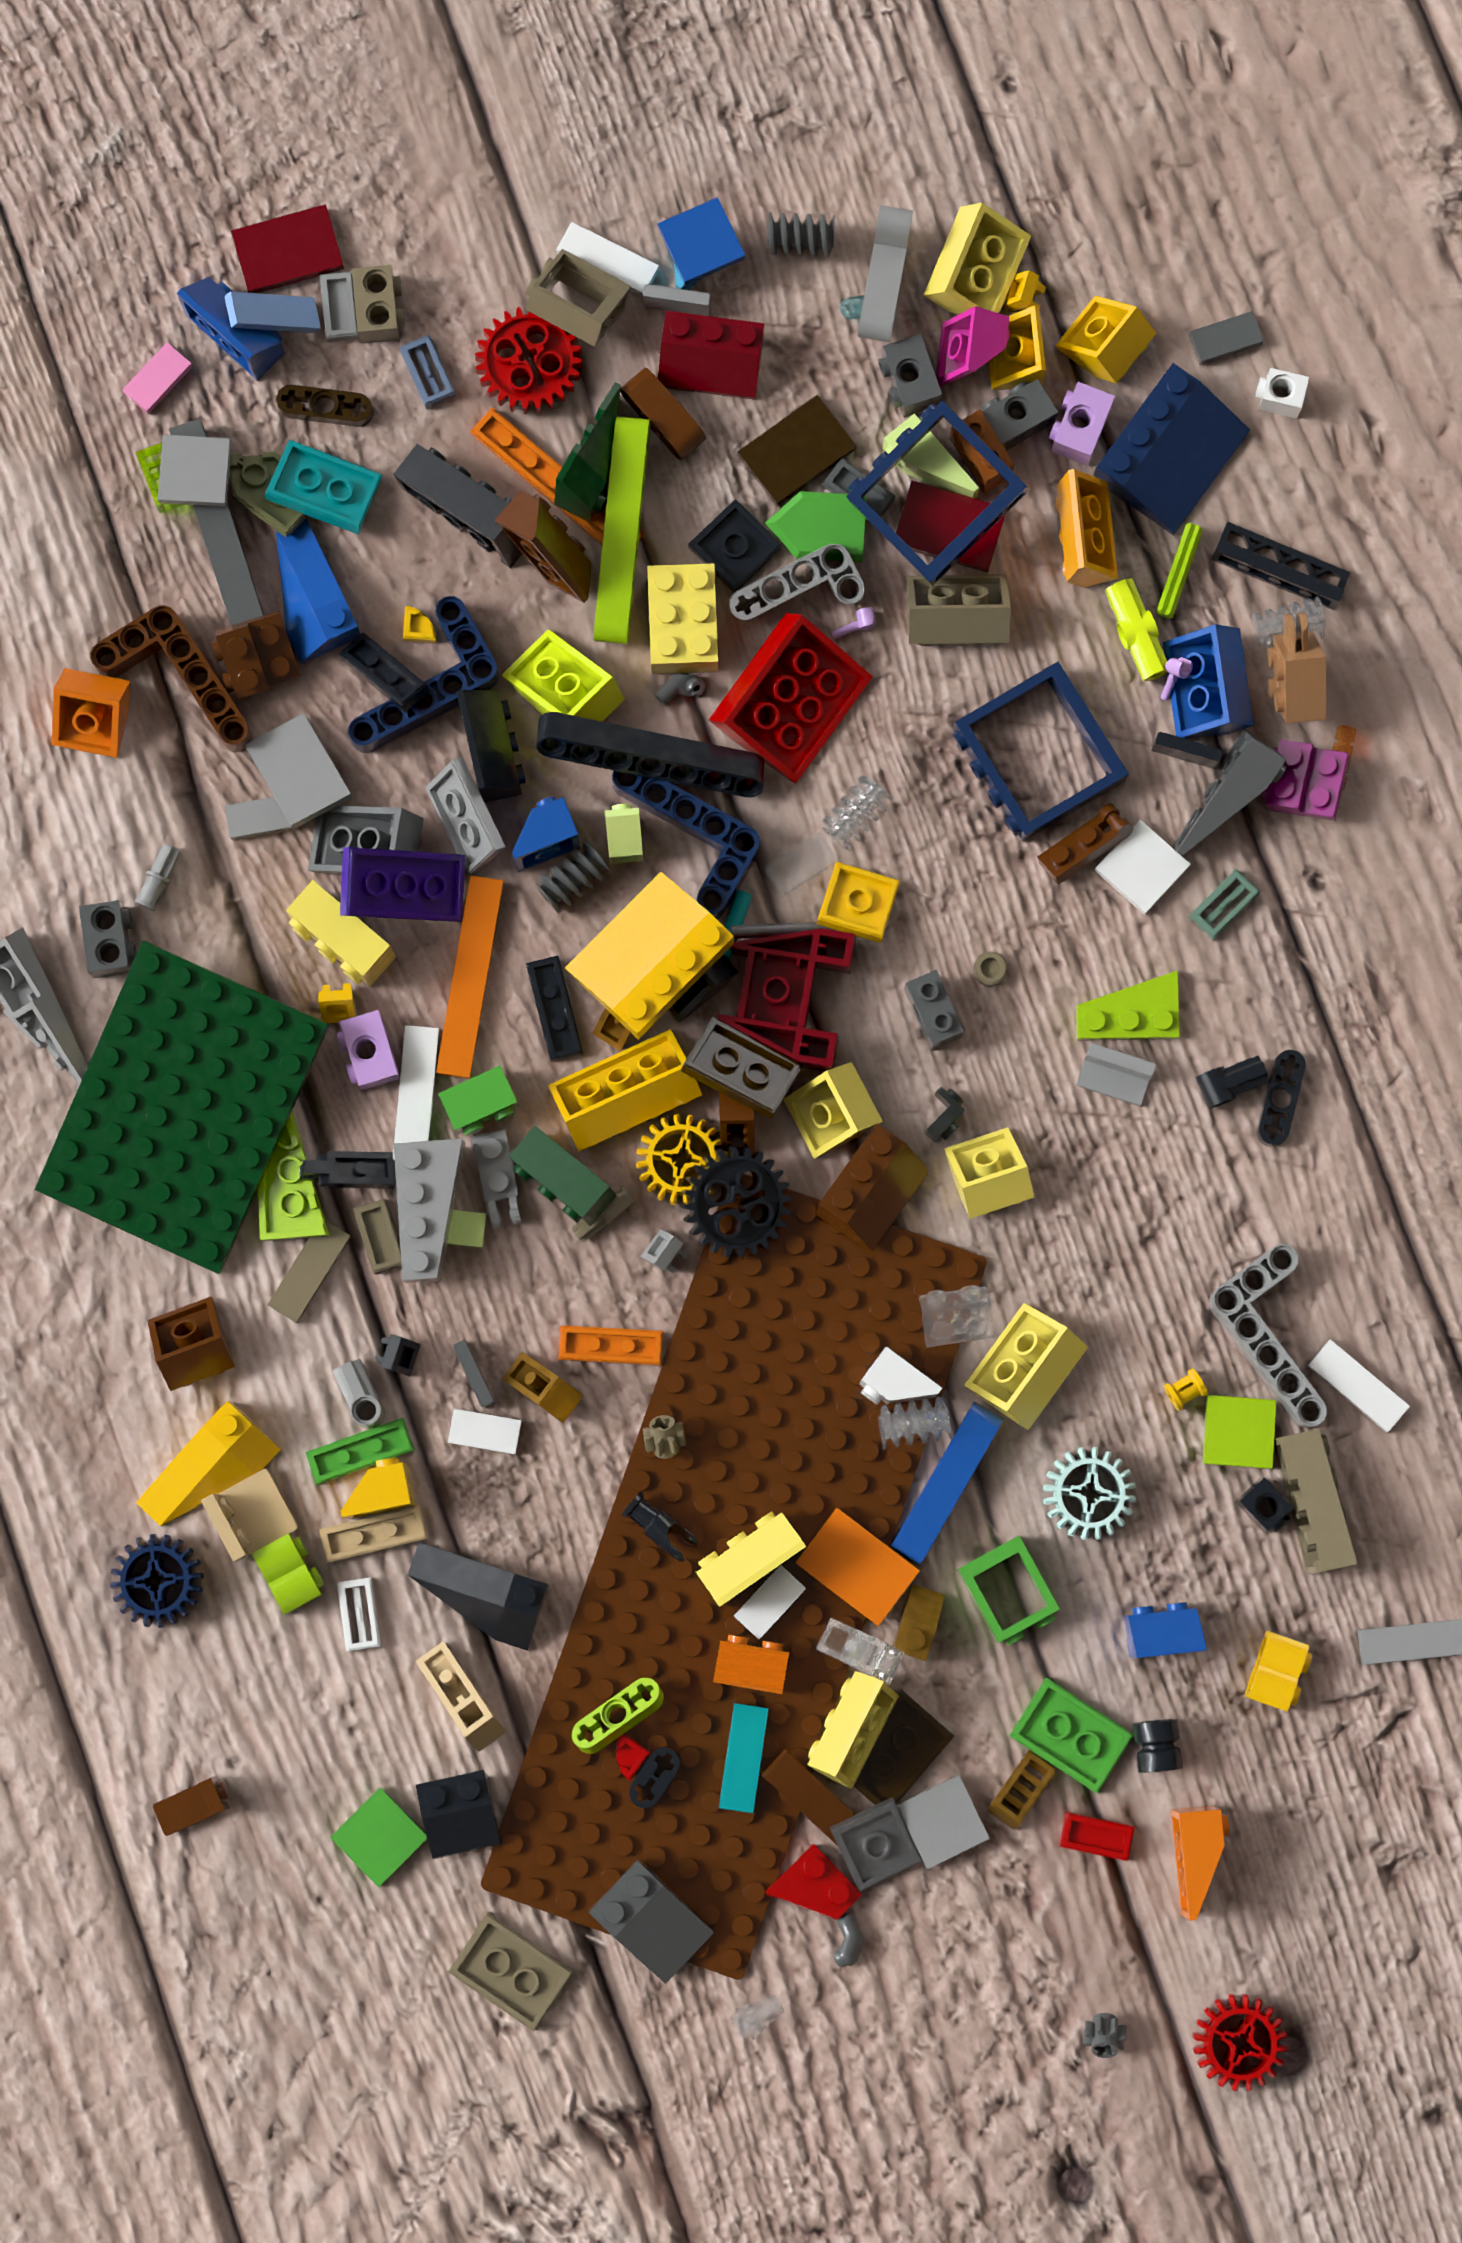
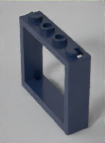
[846,400,1029,586]
[952,661,1129,842]

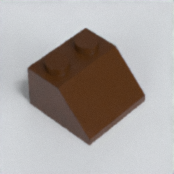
[147,1296,235,1391]

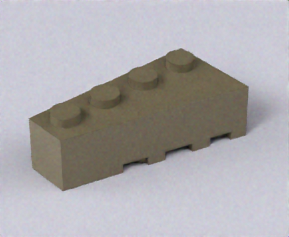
[1274,1429,1357,1574]

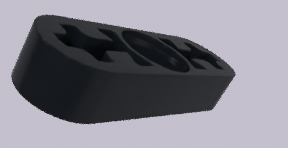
[1256,1050,1306,1147]

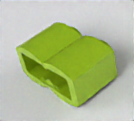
[252,1533,325,1615]

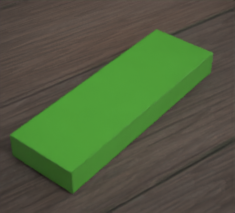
[305,1418,415,1485]

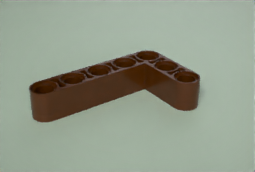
[90,605,253,752]

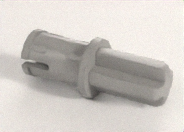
[135,844,181,911]

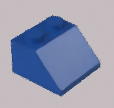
[512,796,581,872]
[1124,1602,1206,1658]

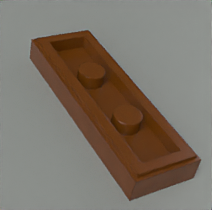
[762,1749,856,1846]

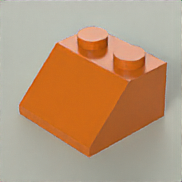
[52,668,130,758]

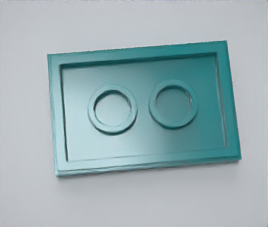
[265,439,383,535]

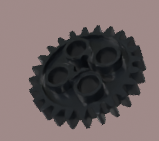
[680,1146,792,1258]

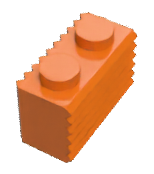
[713,1635,789,1694]

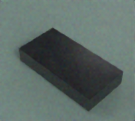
[1151,732,1223,770]

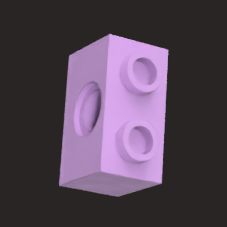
[1049,382,1115,466]
[336,1010,400,1091]

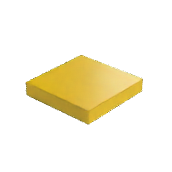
[816,861,900,943]

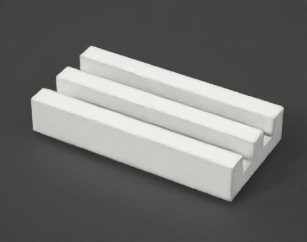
[337,1577,382,1651]

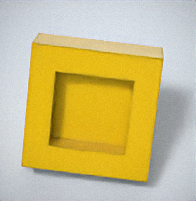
[1002,270,1046,311]
[318,983,356,1023]

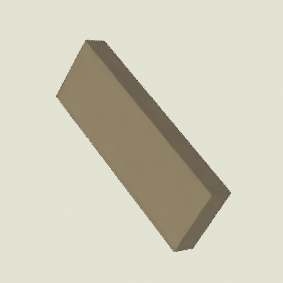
[267,1220,352,1323]

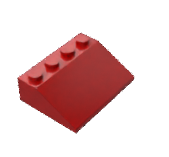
[708,613,873,783]

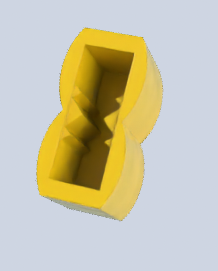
[1244,1631,1312,1712]

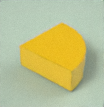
[403,606,437,643]

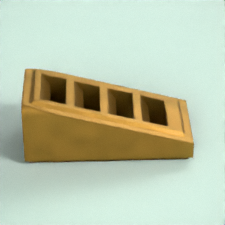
[987,1750,1057,1830]

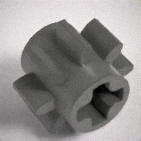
[1083,2013,1127,2058]

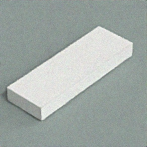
[556,222,659,297]
[1307,1339,1410,1433]

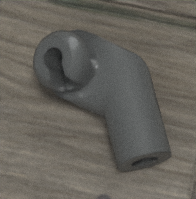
[833,1912,864,1967]

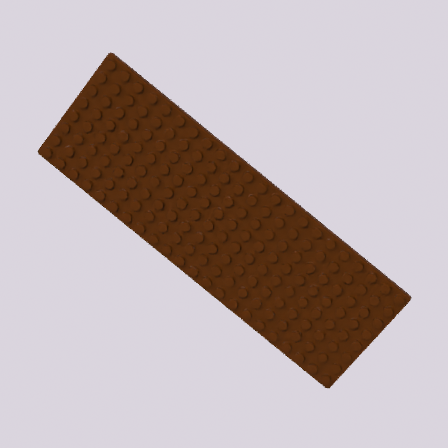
[481,1174,987,1980]

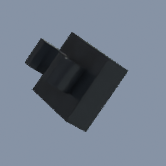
[375,1334,421,1377]

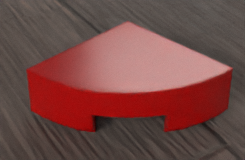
[616,1733,651,1781]

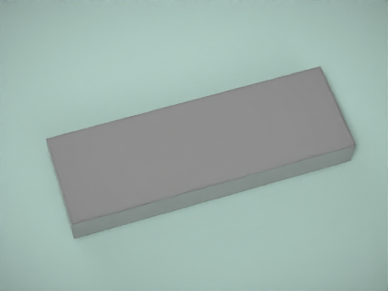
[1357,1619,1462,1665]

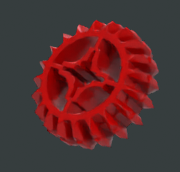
[1192,1994,1288,2091]

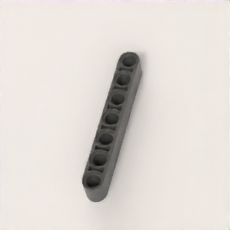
[169,418,264,626]

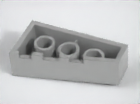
[394,1138,465,1284]

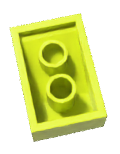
[502,629,625,722]

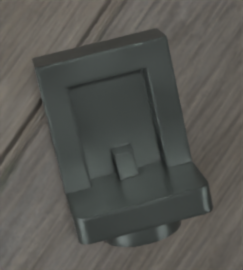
[925,1087,965,1143]

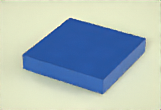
[657,197,745,286]

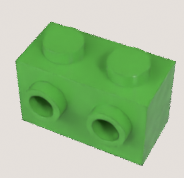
[438,1065,519,1136]

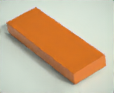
[558,1325,663,1366]

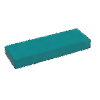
[719,1703,769,1813]

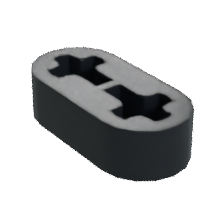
[629,1747,680,1808]

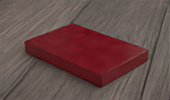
[231,204,344,293]
[896,480,1006,573]

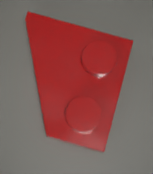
[765,1844,862,1920]

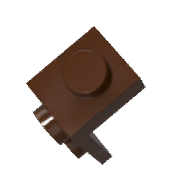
[153,1776,231,1836]

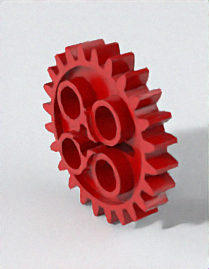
[475,307,583,414]

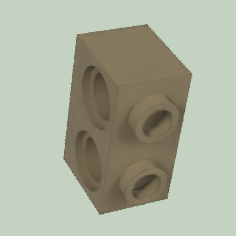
[352,265,405,343]

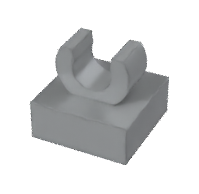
[640,1229,688,1273]

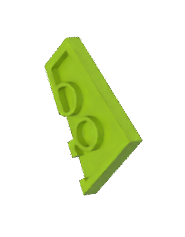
[1076,970,1180,1040]

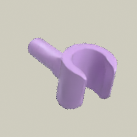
[831,607,876,640]
[1160,657,1193,700]

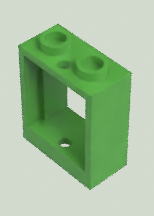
[957,1536,1060,1646]

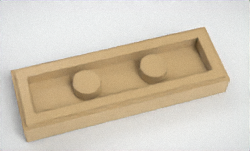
[319,1505,428,1563]

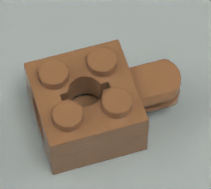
[1267,612,1326,724]

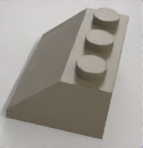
[906,574,1011,646]

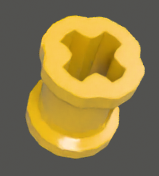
[1163,1368,1208,1412]

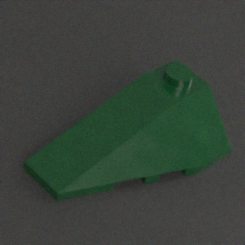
[554,382,621,522]

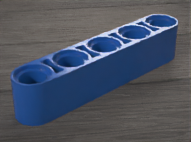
[890,1402,1004,1565]

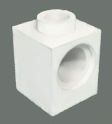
[1255,368,1309,419]

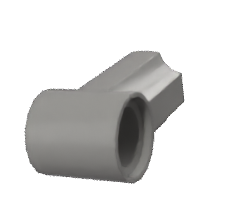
[333,1359,385,1429]

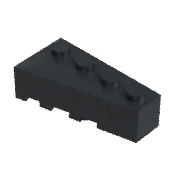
[393,443,522,569]

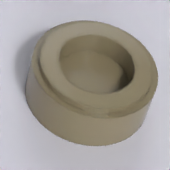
[973,951,1008,987]

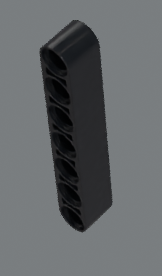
[536,712,765,798]

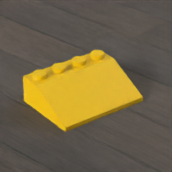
[565,872,734,1040]

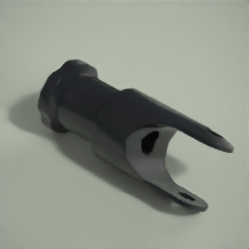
[621,1491,698,1562]

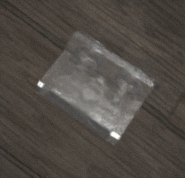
[919,1285,994,1348]

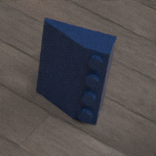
[1094,363,1250,536]

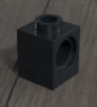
[1235,1477,1293,1532]

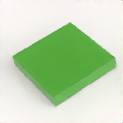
[330,1787,427,1887]

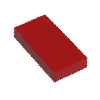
[1059,1812,1135,1861]

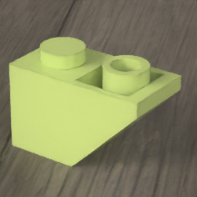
[605,804,644,864]

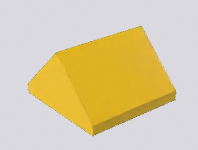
[988,305,1046,390]

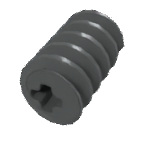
[768,212,835,257]
[535,842,610,914]

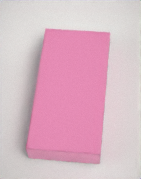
[122,342,193,415]

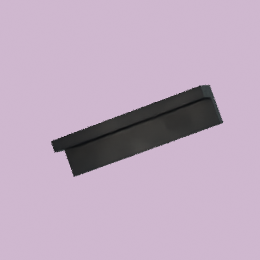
[1211,521,1351,611]

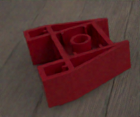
[717,928,856,1071]

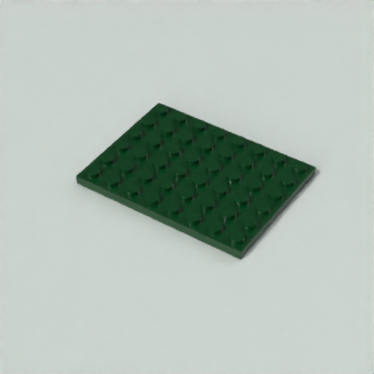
[34,941,330,1274]

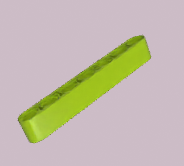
[594,416,650,644]

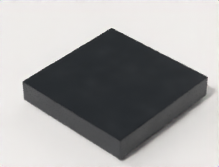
[688,499,782,593]

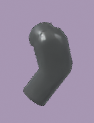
[654,673,705,706]

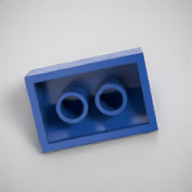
[177,277,285,381]
[1163,624,1254,739]

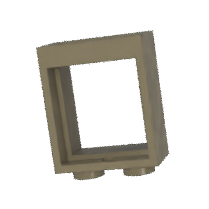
[526,249,631,347]

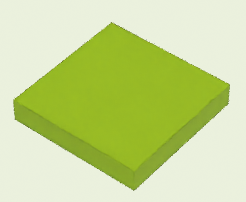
[1202,1395,1276,1469]

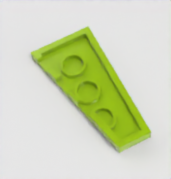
[258,1110,330,1241]

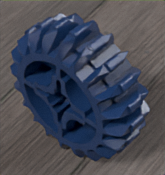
[110,1534,205,1628]

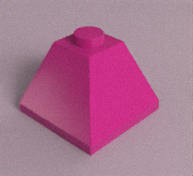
[936,306,1010,387]

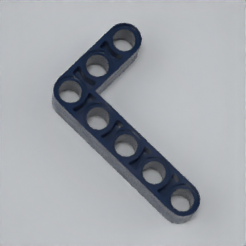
[348,596,499,753]
[612,771,760,919]

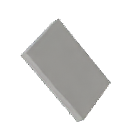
[245,713,352,829]
[425,757,505,876]

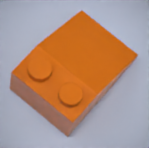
[1171,1806,1229,1921]

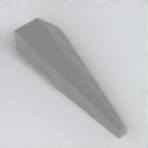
[0,927,88,1089]

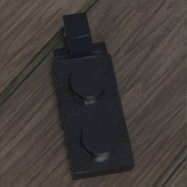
[299,1151,396,1189]

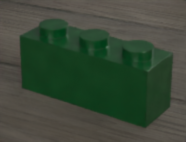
[508,1126,617,1226]

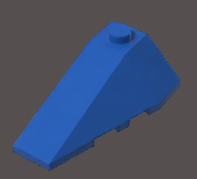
[276,519,361,664]

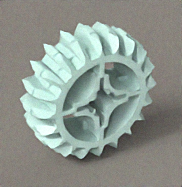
[1043,1447,1136,1540]

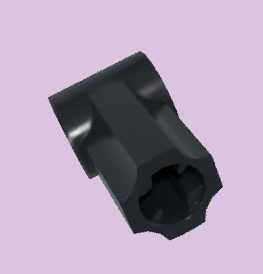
[1195,1055,1269,1109]

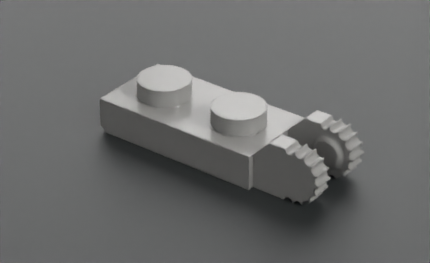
[472,1129,522,1229]

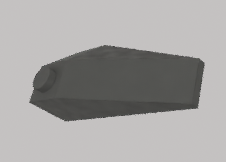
[1173,729,1286,856]

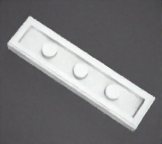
[393,1025,440,1161]

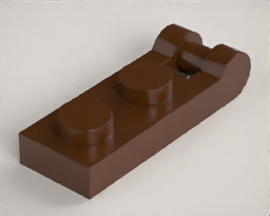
[1037,803,1133,885]

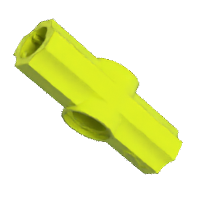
[1105,578,1168,682]

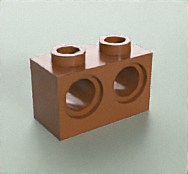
[949,410,1015,493]

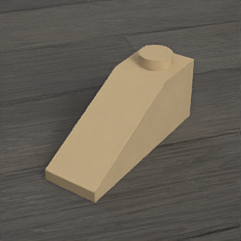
[415,1641,507,1752]

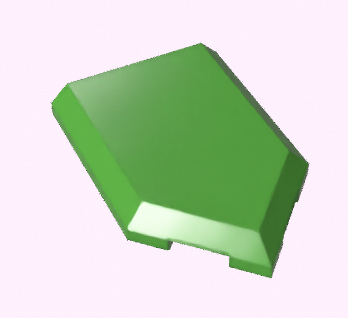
[765,491,867,563]

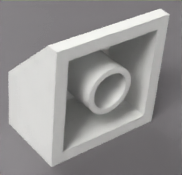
[859,1347,942,1405]

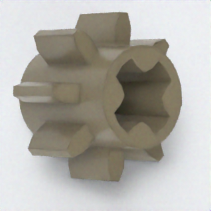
[643,1415,686,1459]

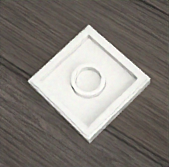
[1094,820,1190,915]

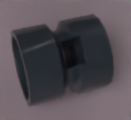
[1133,1719,1183,1773]

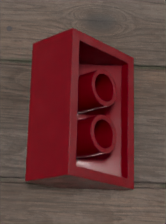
[658,310,765,400]

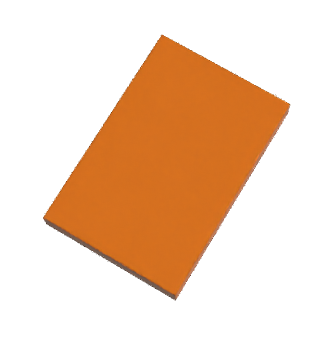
[795,1508,920,1626]

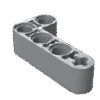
[857,205,913,342]
[728,543,865,620]

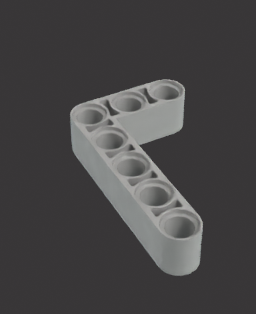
[1209,1244,1327,1428]

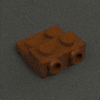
[211,611,301,699]

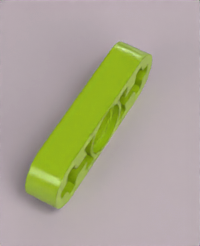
[572,1678,664,1754]

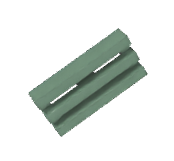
[1188,869,1260,940]

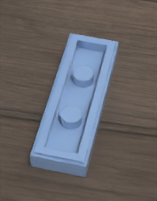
[225,291,321,333]

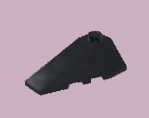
[408,1542,549,1651]

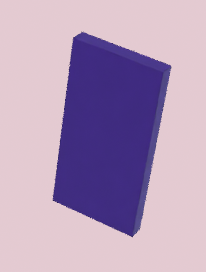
[340,847,465,922]

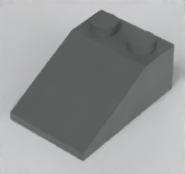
[308,806,424,876]
[589,1858,714,1984]

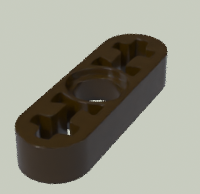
[276,385,373,427]

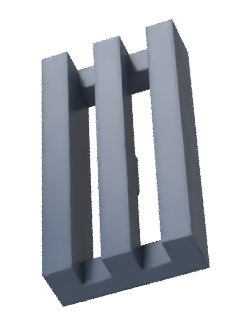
[399,335,456,409]

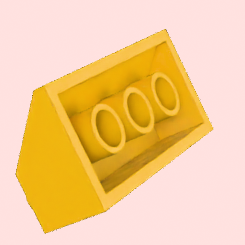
[548,1029,702,1152]

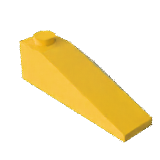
[136,1401,281,1526]

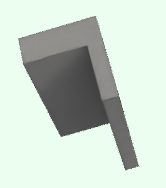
[1076,1043,1156,1107]

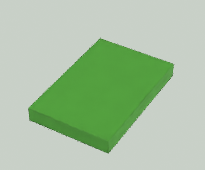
[1009,1677,1134,1794]

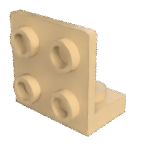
[201,1469,298,1562]

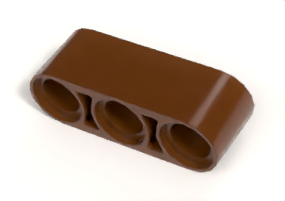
[620,367,707,460]

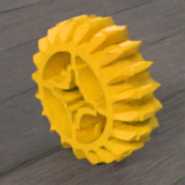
[636,1114,728,1206]

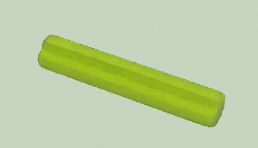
[1156,523,1203,619]

